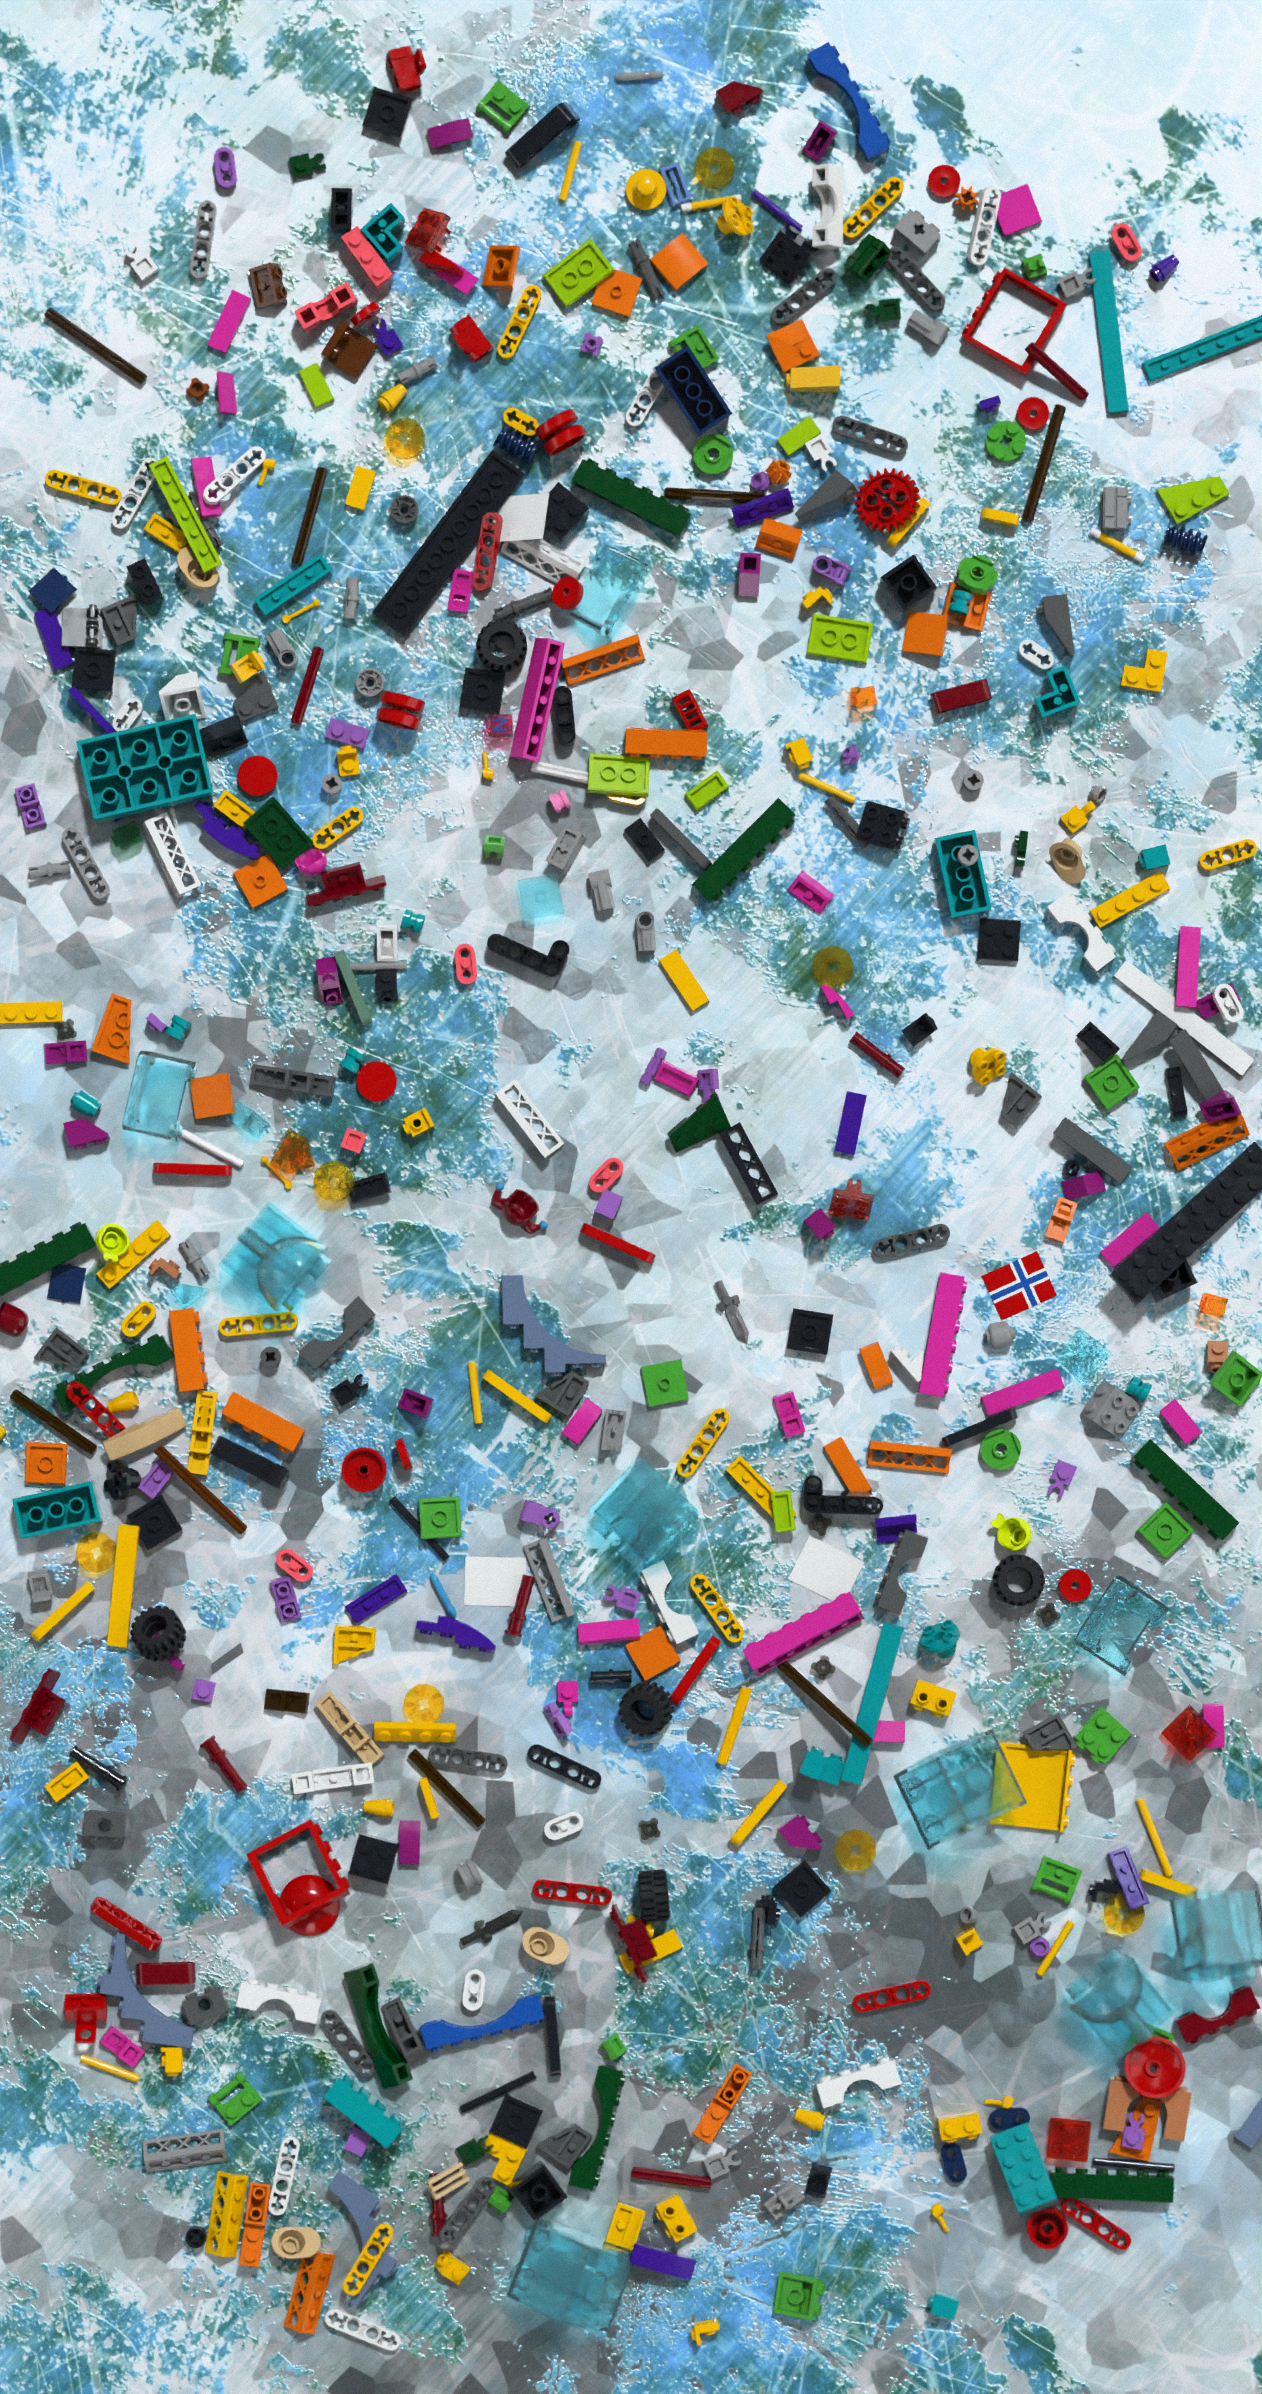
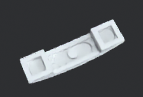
[291,1762,375,1794]

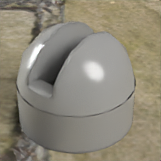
[1089,785,1107,803]
[960,1907,978,1924]

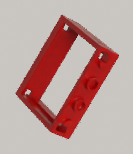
[961,268,1067,377]
[246,1819,350,1929]

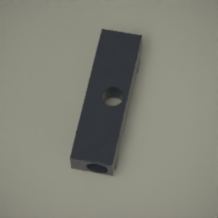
[1165,1066,1188,1117]

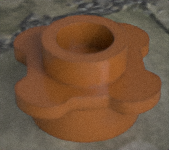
[186,378,210,402]

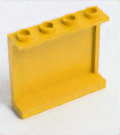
[989,1741,1075,1832]

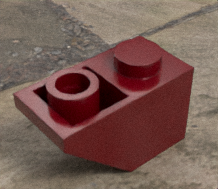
[716,81,763,116]

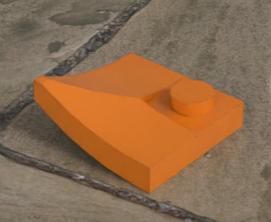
[766,319,820,374]

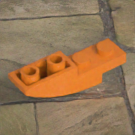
[692,2063,753,2145]
[239,2182,271,2268]

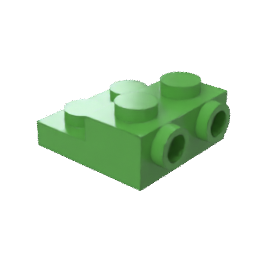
[1209,1350,1262,1407]
[1074,1706,1131,1764]
[773,2271,825,2321]

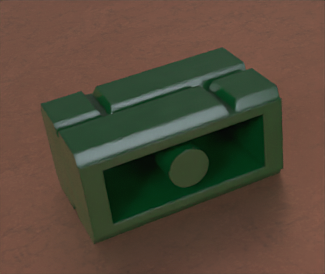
[844,234,892,284]

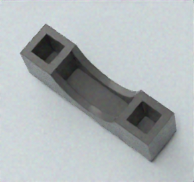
[299,1296,375,1370]
[875,1528,929,1615]

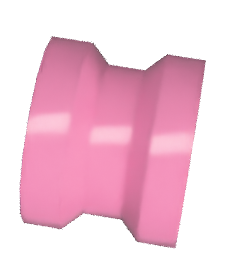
[548,789,571,814]

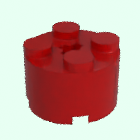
[1026,2206,1068,2249]

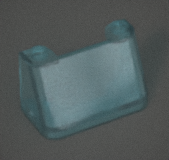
[566,543,649,638]
[122,1050,197,1142]
[1075,1576,1169,1676]

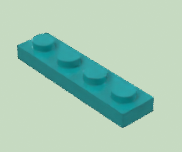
[254,553,332,616]

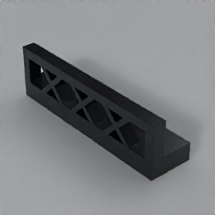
[718,1122,778,1205]

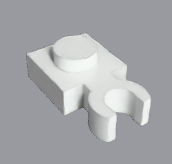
[125,243,159,281]
[805,434,837,472]

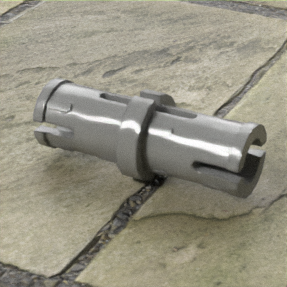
[396,355,438,385]
[343,577,360,620]
[29,860,71,880]
[179,1238,210,1280]

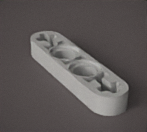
[190,200,217,280]
[62,827,110,900]

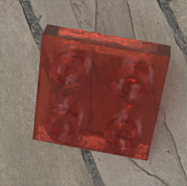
[405,208,452,253]
[829,1178,874,1220]
[1161,1705,1218,1762]
[1046,2116,1091,2162]

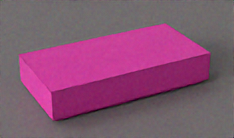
[654,1060,699,1097]

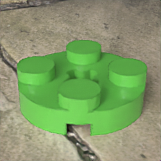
[985,421,1026,462]
[693,434,733,475]
[956,555,998,595]
[980,1429,1021,1470]

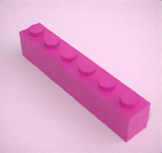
[510,638,565,762]
[918,1272,967,1397]
[743,1592,864,1676]

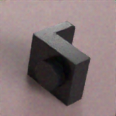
[376,970,398,1003]
[901,1013,938,1047]
[1088,1878,1120,1902]
[756,1894,781,1926]
[805,2163,832,2198]

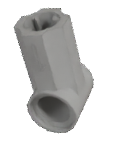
[906,309,950,347]
[266,628,298,670]
[588,869,615,912]
[636,911,656,951]

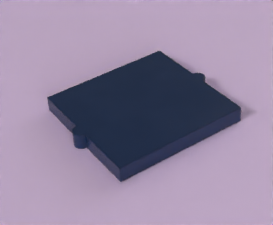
[28,567,77,614]
[47,1263,86,1303]

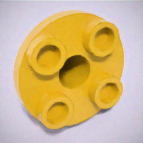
[626,169,666,210]
[717,196,753,236]
[970,1047,1006,1086]

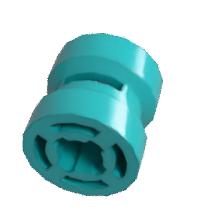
[948,590,973,615]
[400,908,426,934]
[165,1014,191,1041]
[339,1047,366,1074]
[1125,1375,1152,1403]

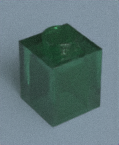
[111,820,144,850]

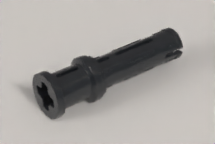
[69,1745,128,1791]

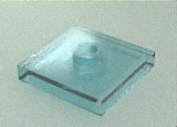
[518,873,565,920]
[1055,1327,1112,1384]

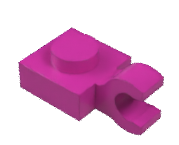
[557,1681,578,1716]

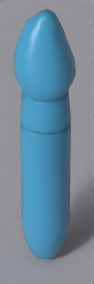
[430,1573,457,1619]

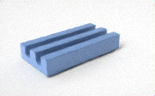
[659,162,692,208]

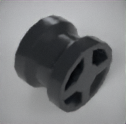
[185,2225,207,2248]

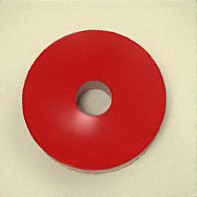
[928,165,960,198]
[351,301,381,328]
[1016,397,1049,430]
[552,576,584,610]
[395,1437,413,1471]
[1059,1569,1092,1602]

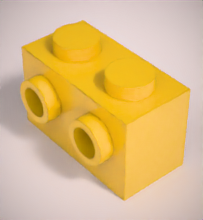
[909,1679,957,1718]
[937,2110,982,2143]
[655,2192,697,2242]

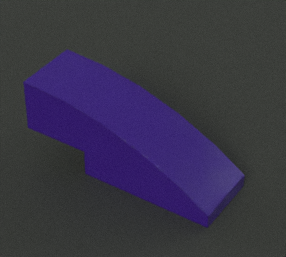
[629,2243,697,2280]

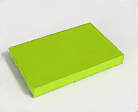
[542,238,615,308]
[807,613,873,664]
[587,753,650,797]

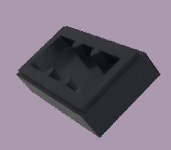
[624,818,665,862]
[1076,1021,1120,1063]
[347,1172,392,1204]

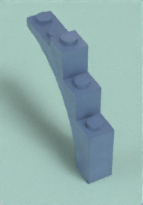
[502,1275,606,1376]
[97,1932,195,2048]
[328,2168,399,2307]

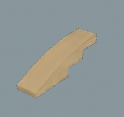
[102,1407,187,1461]
[315,1691,385,1766]

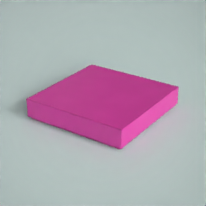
[991,183,1042,237]

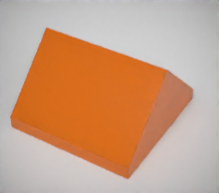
[482,245,520,292]

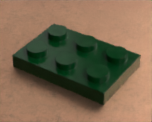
[243,796,314,869]

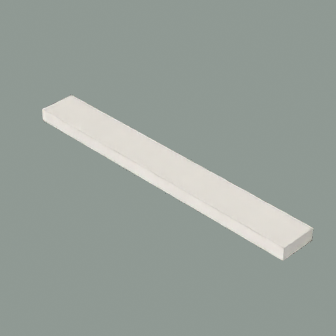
[1114,960,1254,1076]

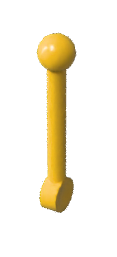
[282,599,321,623]
[261,1156,293,1189]

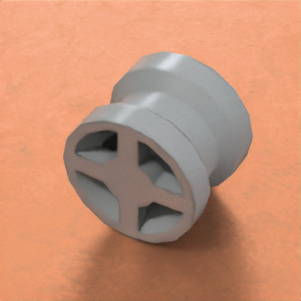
[963,770,984,792]
[322,773,343,795]
[957,845,979,866]

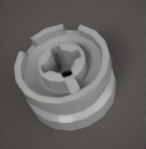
[356,668,385,698]
[456,1857,483,1890]

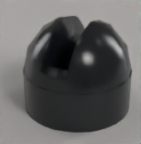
[1063,1160,1080,1176]

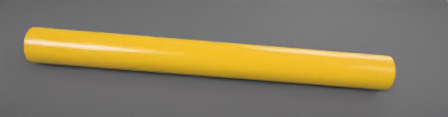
[1136,1798,1173,1877]

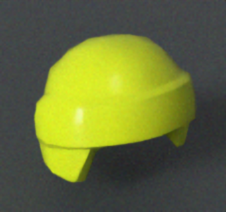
[95,1224,130,1262]
[990,1513,1032,1551]

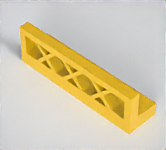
[205,2171,249,2257]

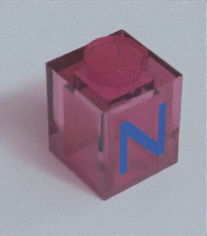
[484,714,513,737]

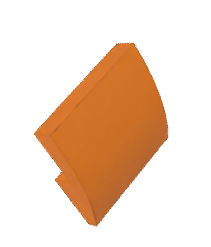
[649,233,709,291]
[941,582,992,631]

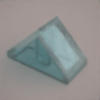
[167,1281,209,1309]

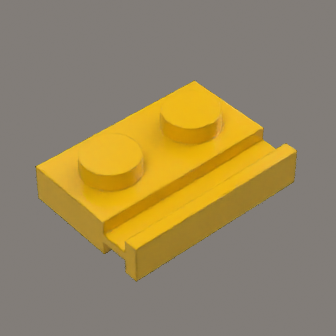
[605,2202,646,2250]

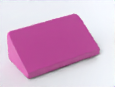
[216,372,237,415]
[788,871,834,914]
[873,1720,905,1743]

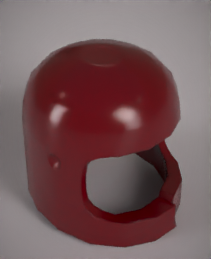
[0,1301,29,1337]

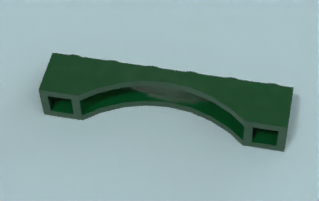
[53,1333,175,1413]
[343,1963,413,2089]
[569,2063,626,2191]

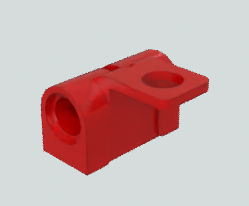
[386,46,426,94]
[449,314,493,363]
[64,1993,107,2044]

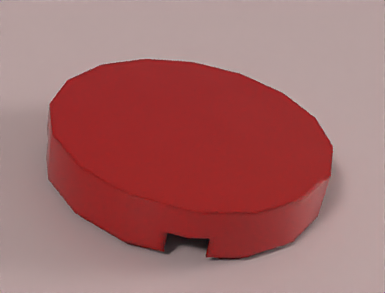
[237,755,278,796]
[356,1061,397,1102]

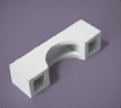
[812,164,843,250]
[1046,892,1116,972]
[640,1560,699,1644]
[236,1978,322,2024]
[816,2056,902,2108]

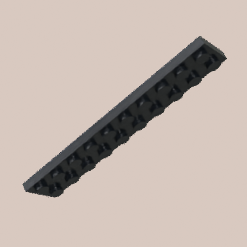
[372,450,525,637]
[1109,1141,1262,1305]

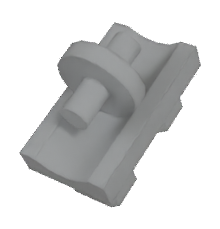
[764,2180,805,2220]

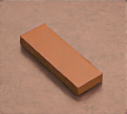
[823,1436,872,1492]

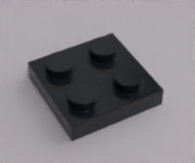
[362,87,413,138]
[72,647,117,692]
[460,667,506,714]
[977,918,1021,962]
[787,1308,833,1355]
[127,1494,183,1550]
[774,1859,831,1918]
[489,2093,543,2148]

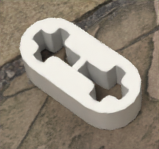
[1018,640,1054,670]
[112,698,143,732]

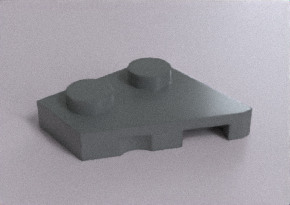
[1001,1072,1042,1128]
[34,1327,90,1368]

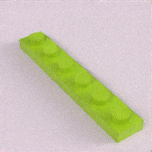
[149,456,223,574]

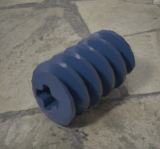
[493,425,538,466]
[1163,522,1208,557]

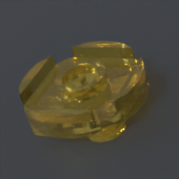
[694,147,735,189]
[385,418,425,459]
[813,946,853,987]
[314,1161,355,1202]
[76,1532,116,1573]
[404,1684,444,1723]
[835,1829,876,1870]
[1103,1893,1145,1934]

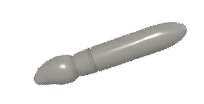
[614,70,664,81]

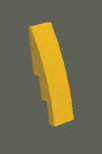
[187,1390,218,1476]

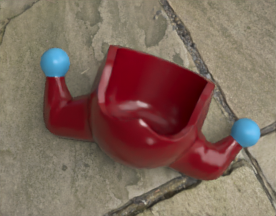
[491,1182,548,1234]

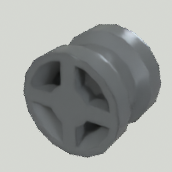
[260,1347,282,1367]

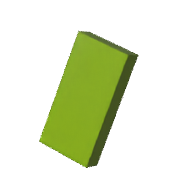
[299,362,334,408]
[777,416,821,457]
[685,770,729,811]
[771,1490,796,1533]

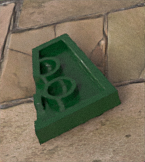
[667,1092,731,1153]

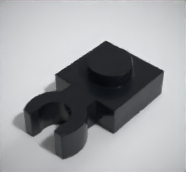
[331,1374,369,1407]

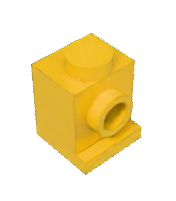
[785,737,813,771]
[402,1108,435,1138]
[161,2045,183,2076]

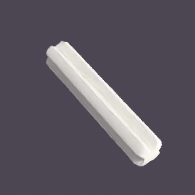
[531,762,588,784]

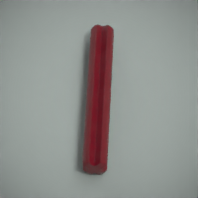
[1025,342,1089,401]
[291,646,324,725]
[631,2167,712,2189]

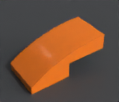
[1044,1197,1078,1244]
[859,1342,894,1389]

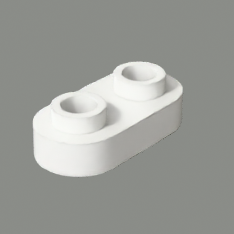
[1212,984,1243,1023]
[544,1811,584,1840]
[462,1969,486,2011]

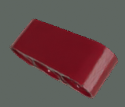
[930,679,992,714]
[136,1962,196,1985]

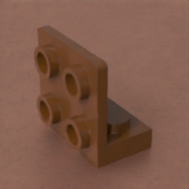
[321,320,377,379]

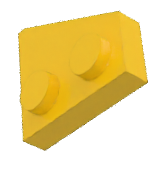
[333,1624,376,1665]

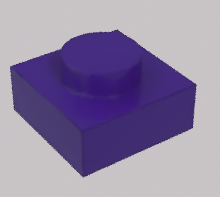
[978,395,1001,414]

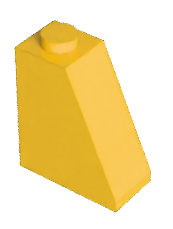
[786,366,840,393]

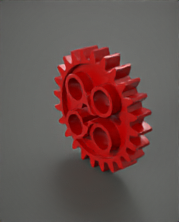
[855,468,921,533]

